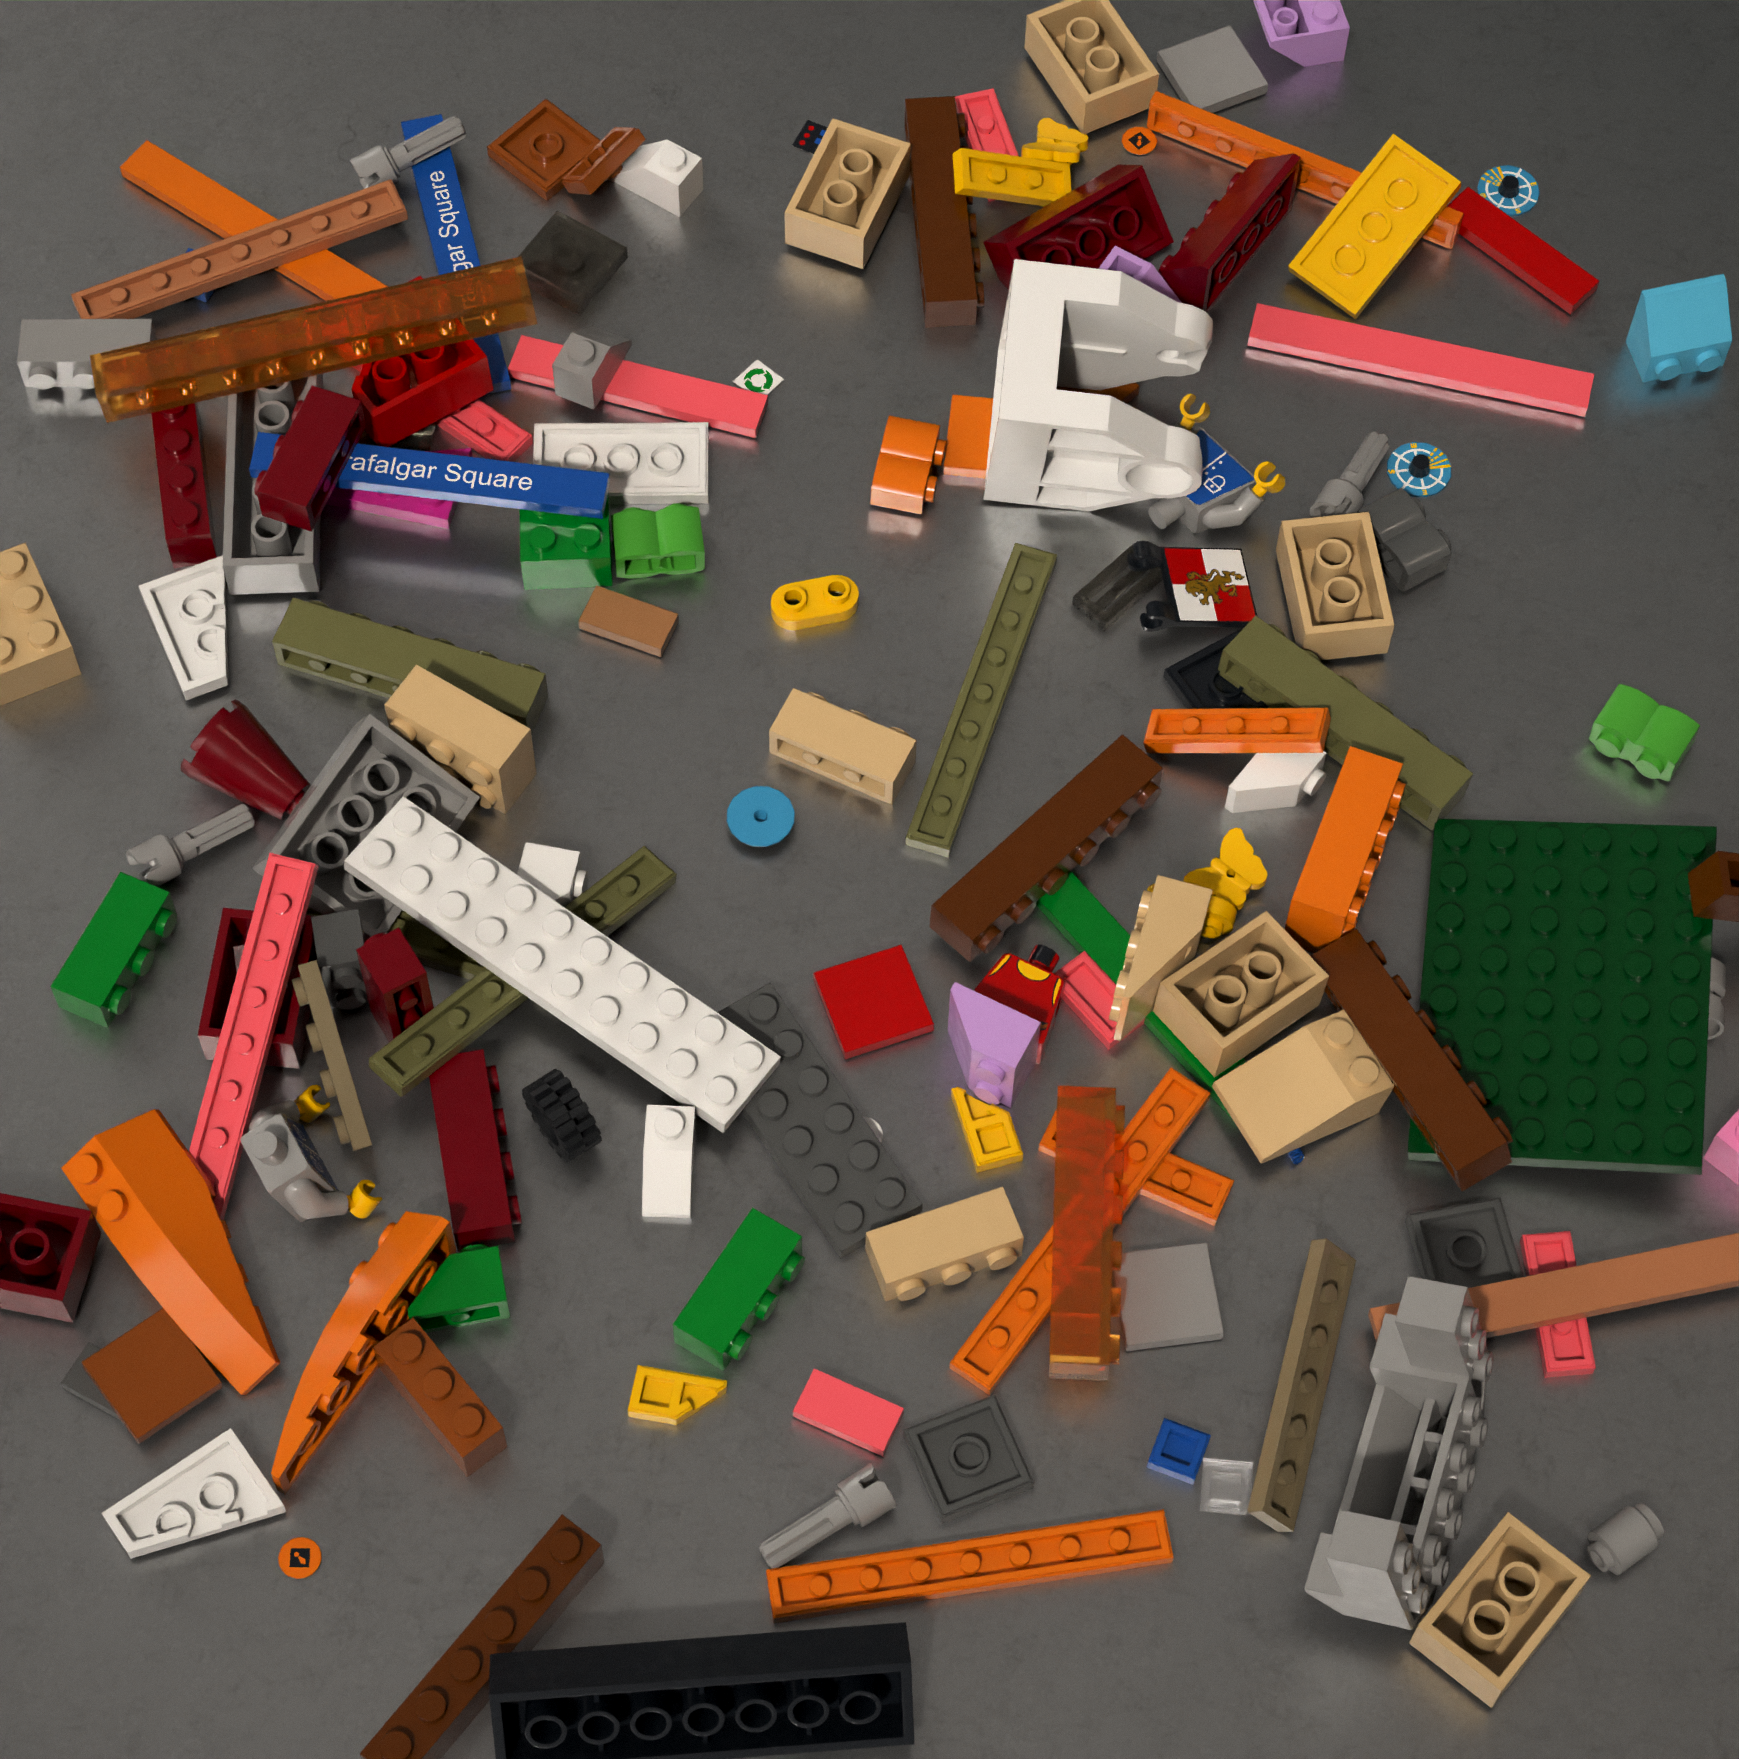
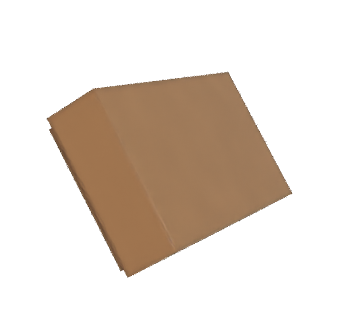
[578,585,679,657]

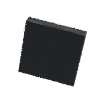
[1163,630,1269,709]

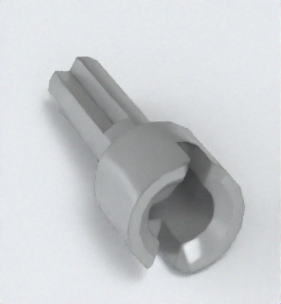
[349,116,467,189]
[1309,431,1390,518]
[126,803,255,887]
[759,1463,897,1569]

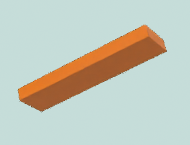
[1143,708,1331,753]
[1038,1105,1234,1226]

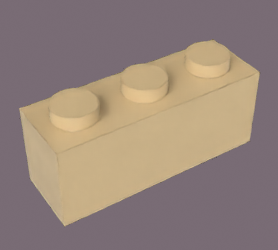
[769,688,917,805]
[865,1186,1024,1302]

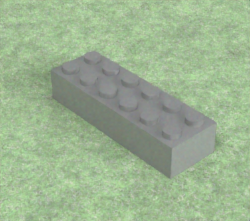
[223,341,323,595]

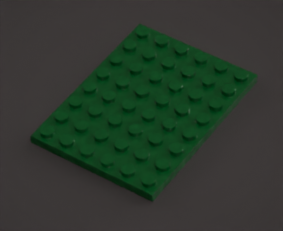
[1407,819,1717,1175]

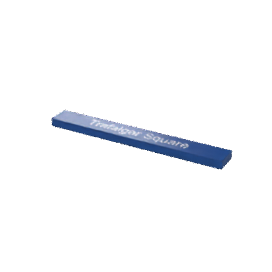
[401,114,511,394]
[249,432,610,519]

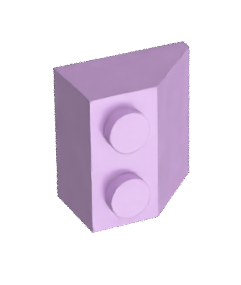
[948,982,1041,1108]

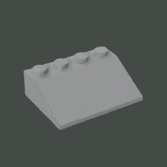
[252,713,480,940]

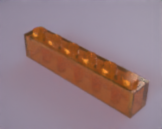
[1048,1086,1125,1381]

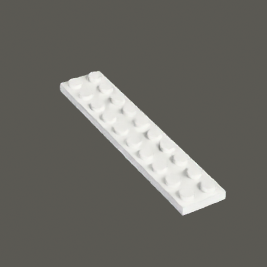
[344,796,781,1133]

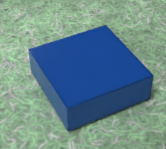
[1146,1418,1211,1485]

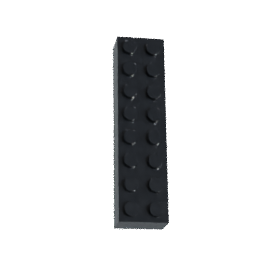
[489,1622,914,1759]

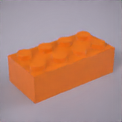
[1285,746,1406,953]

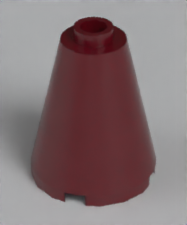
[180,699,311,821]

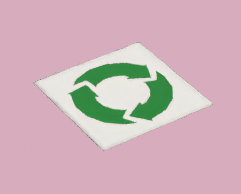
[733,359,784,395]

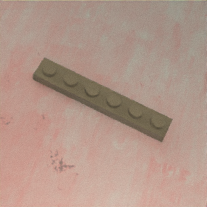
[1247,1238,1356,1532]

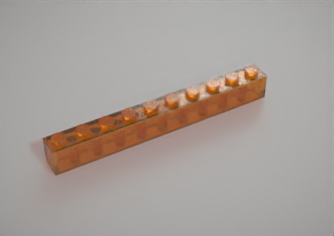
[90,256,538,423]

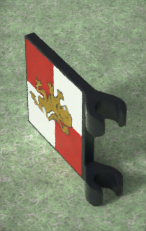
[1127,541,1257,632]

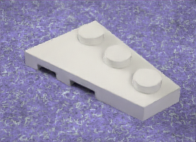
[138,555,229,701]
[101,1428,287,1559]

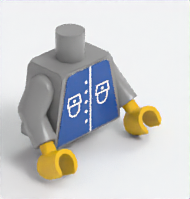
[1148,393,1285,533]
[240,1085,382,1223]

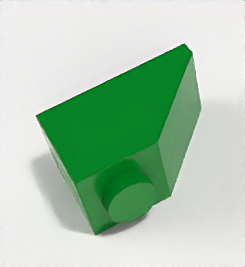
[407,1244,510,1333]

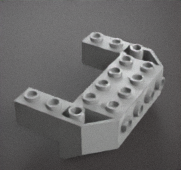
[1304,1276,1494,1630]

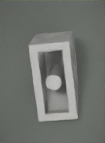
[552,325,632,410]

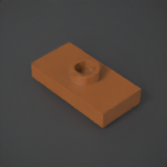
[562,127,646,195]

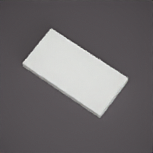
[533,422,709,504]

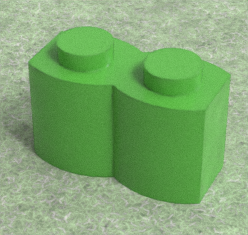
[611,503,705,579]
[1589,684,1700,781]

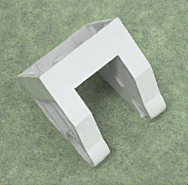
[983,259,1213,512]

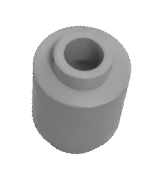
[1587,1503,1664,1575]

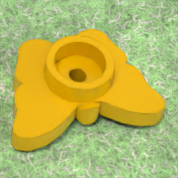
[1021,118,1088,166]
[1183,827,1268,911]

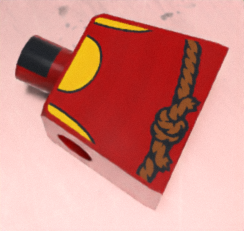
[973,944,1065,1064]

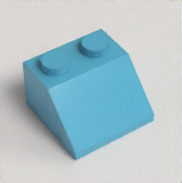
[1626,274,1732,383]

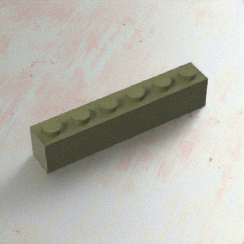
[272,598,548,735]
[1218,616,1473,831]

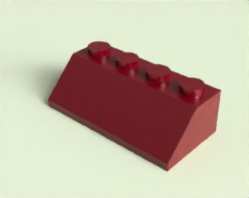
[1158,153,1301,313]
[983,164,1174,290]

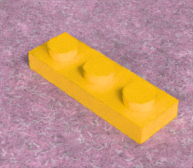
[953,148,1072,207]

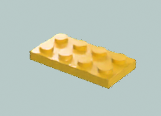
[1288,134,1461,320]

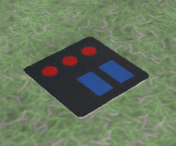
[792,120,828,154]

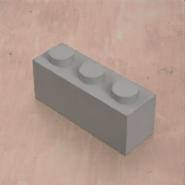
[17,319,158,389]

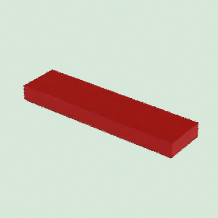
[1447,187,1599,315]

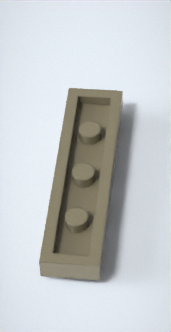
[291,960,372,1152]

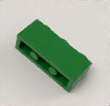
[50,872,177,1028]
[673,1207,805,1371]

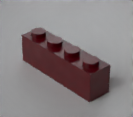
[149,388,217,569]
[429,1049,522,1252]

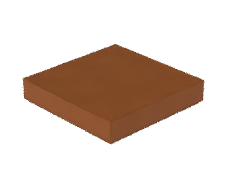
[487,99,601,201]
[82,1308,223,1444]

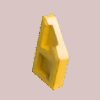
[951,1087,1023,1173]
[627,1365,728,1425]

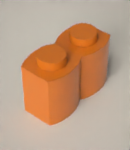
[870,415,947,515]

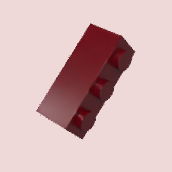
[254,385,366,532]
[356,927,434,1042]

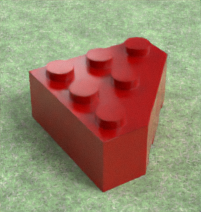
[351,275,494,447]

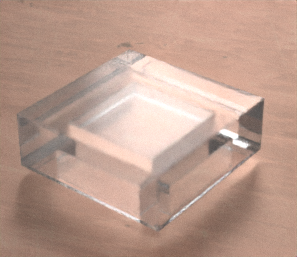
[1199,1458,1253,1516]

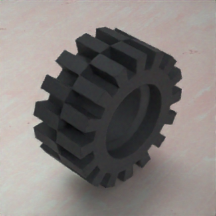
[522,1069,602,1162]

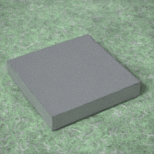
[1157,25,1268,113]
[1110,1243,1224,1351]

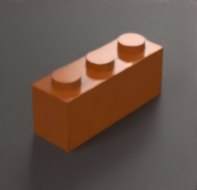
[373,1318,507,1477]

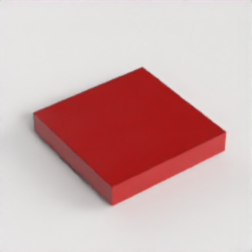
[813,944,934,1060]

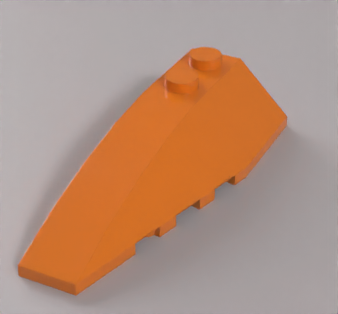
[61,1109,280,1395]
[271,1211,457,1495]

